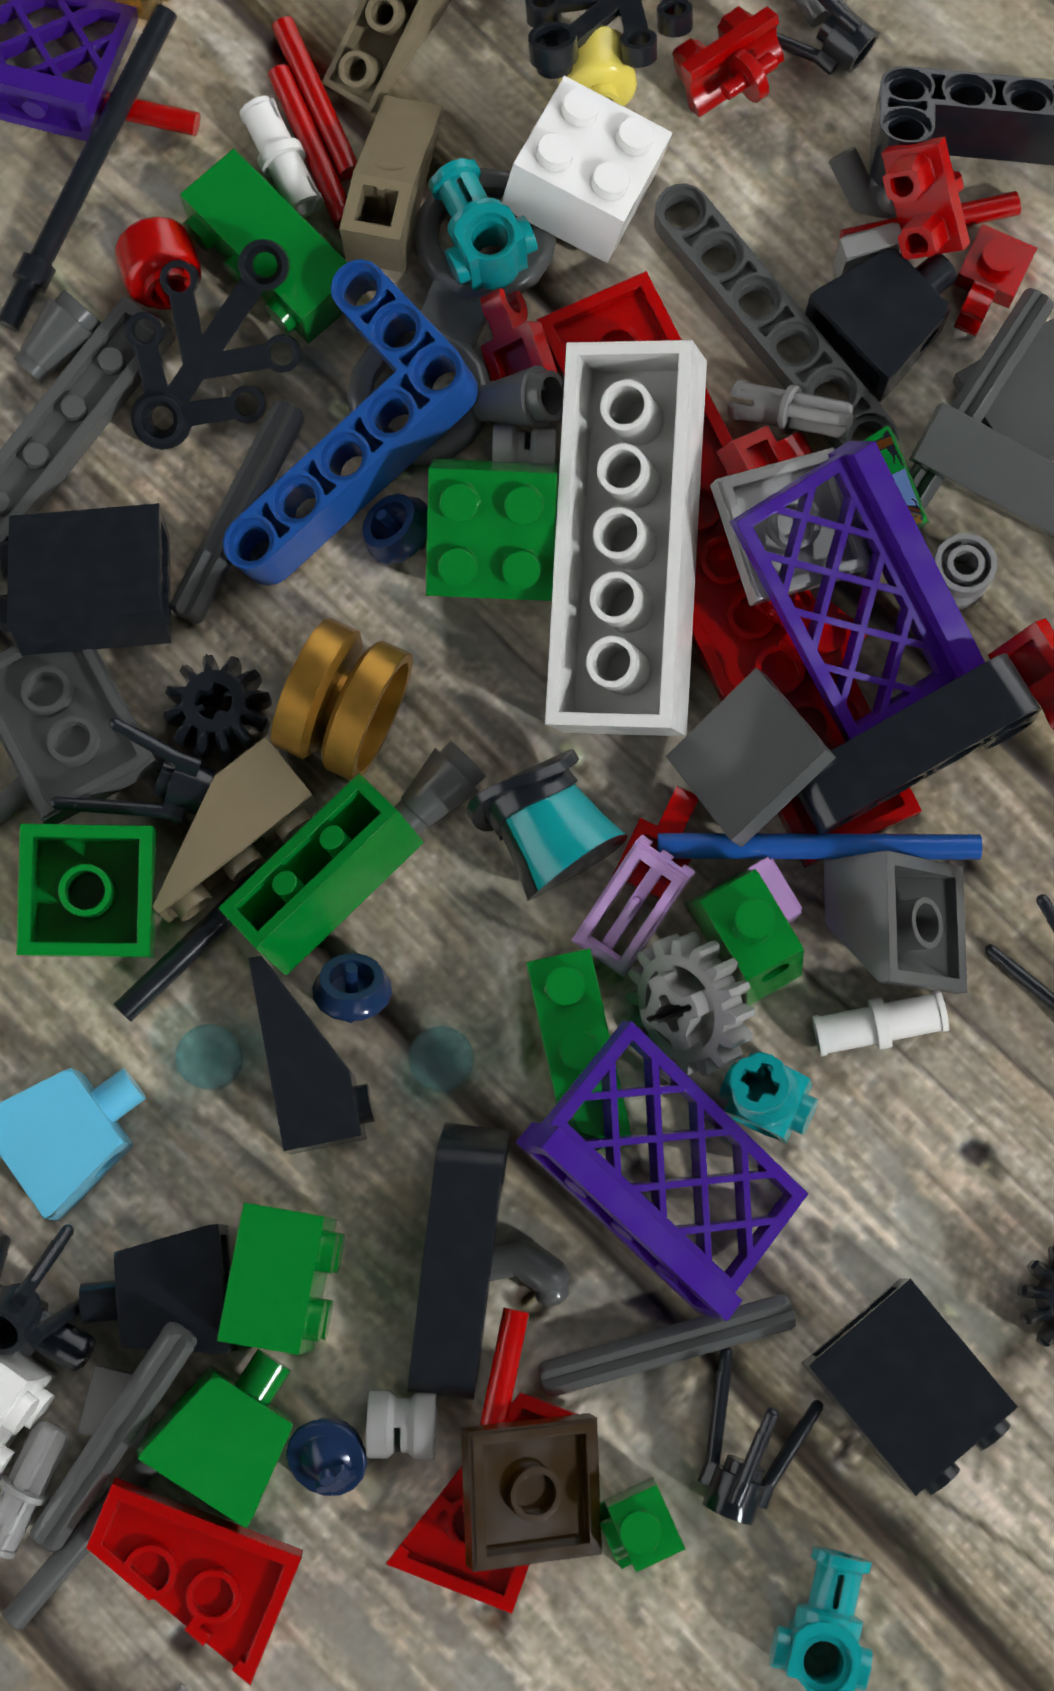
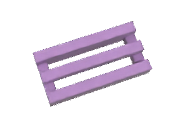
[571,835,695,977]

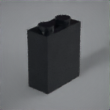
[0,503,172,656]
[801,1278,1018,1496]

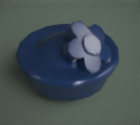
[362,493,428,565]
[312,953,392,1023]
[286,1417,367,1496]

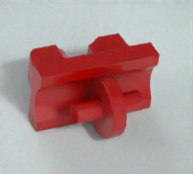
[672,6,785,118]
[881,136,970,260]

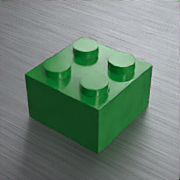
[426,459,559,601]
[16,824,157,958]
[217,1202,345,1355]

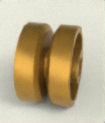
[271,618,413,781]

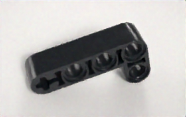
[870,66,1054,188]
[796,653,1041,835]
[408,1122,510,1400]

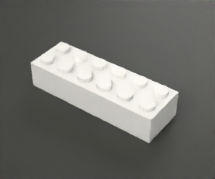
[545,340,707,736]

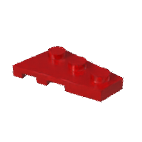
[386,1391,578,1614]
[86,1477,303,1686]

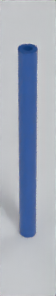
[657,833,982,860]

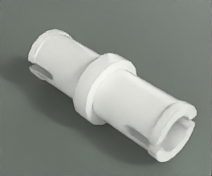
[239,96,324,218]
[812,991,949,1057]

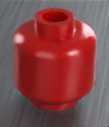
[115,216,202,310]

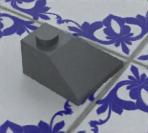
[822,850,967,994]

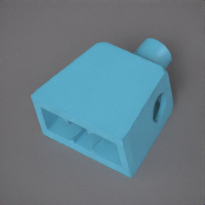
[0,1068,146,1221]

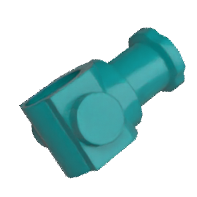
[428,158,538,292]
[719,1052,818,1144]
[769,1546,873,1691]

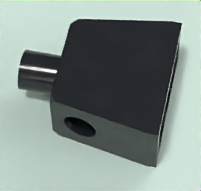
[805,248,957,402]
[79,1224,238,1354]

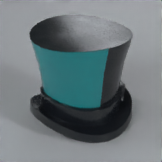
[466,749,627,901]

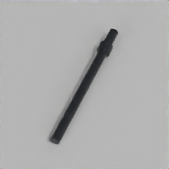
[0,4,177,332]

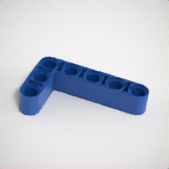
[223,259,478,586]

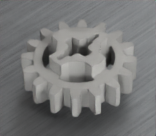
[626,932,756,1076]

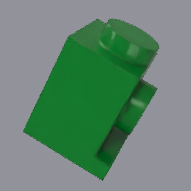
[600,1477,686,1573]

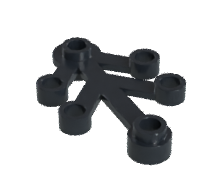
[525,0,693,79]
[125,239,302,450]

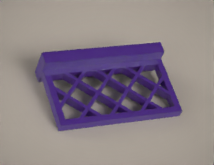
[0,0,139,141]
[729,441,985,742]
[516,1021,809,1321]

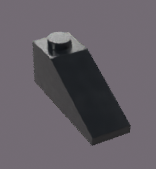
[248,956,375,1155]

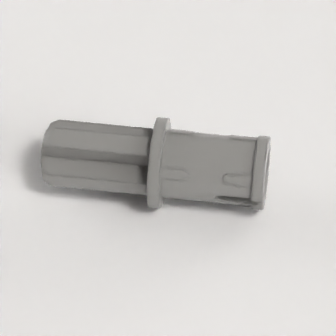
[728,380,854,439]
[0,1420,70,1559]

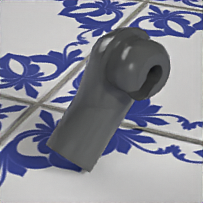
[829,147,897,219]
[490,1241,570,1306]

